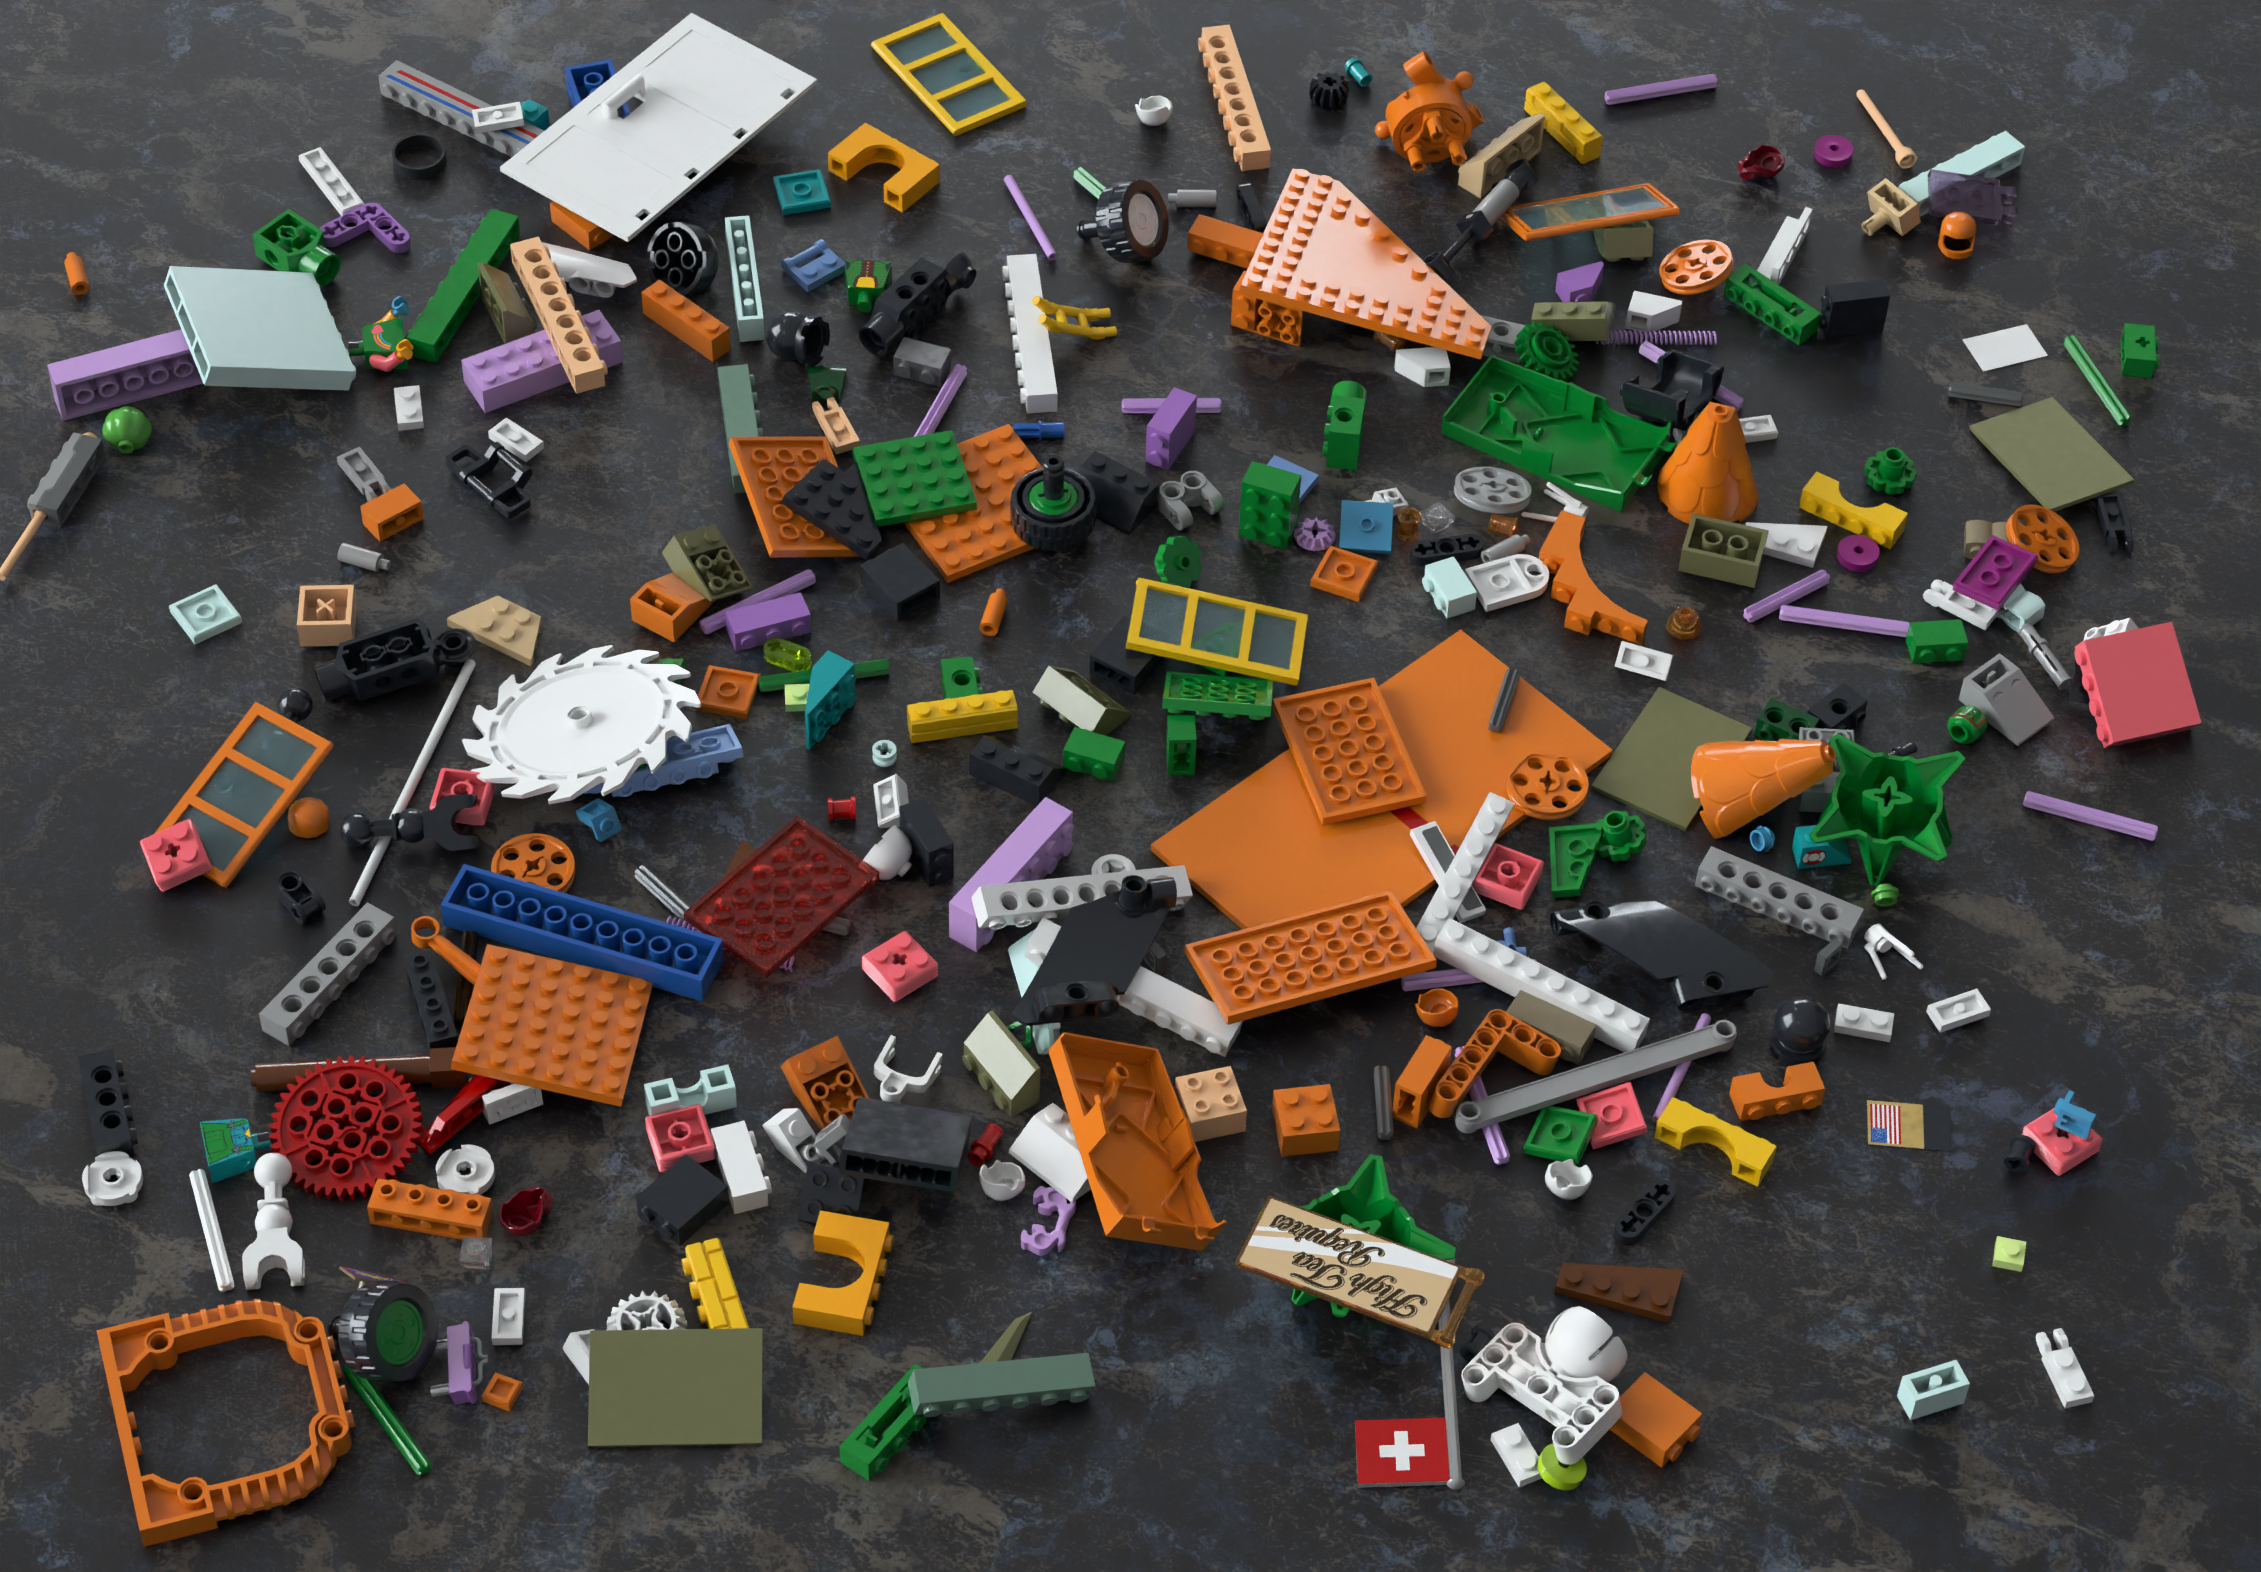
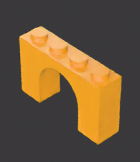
[828,123,940,213]
[792,1211,894,1336]

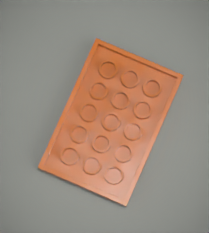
[729,437,861,558]
[1272,678,1427,825]

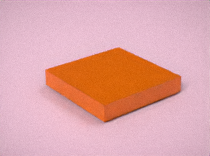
[1310,545,1378,602]
[695,665,761,719]

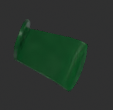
[807,365,847,403]

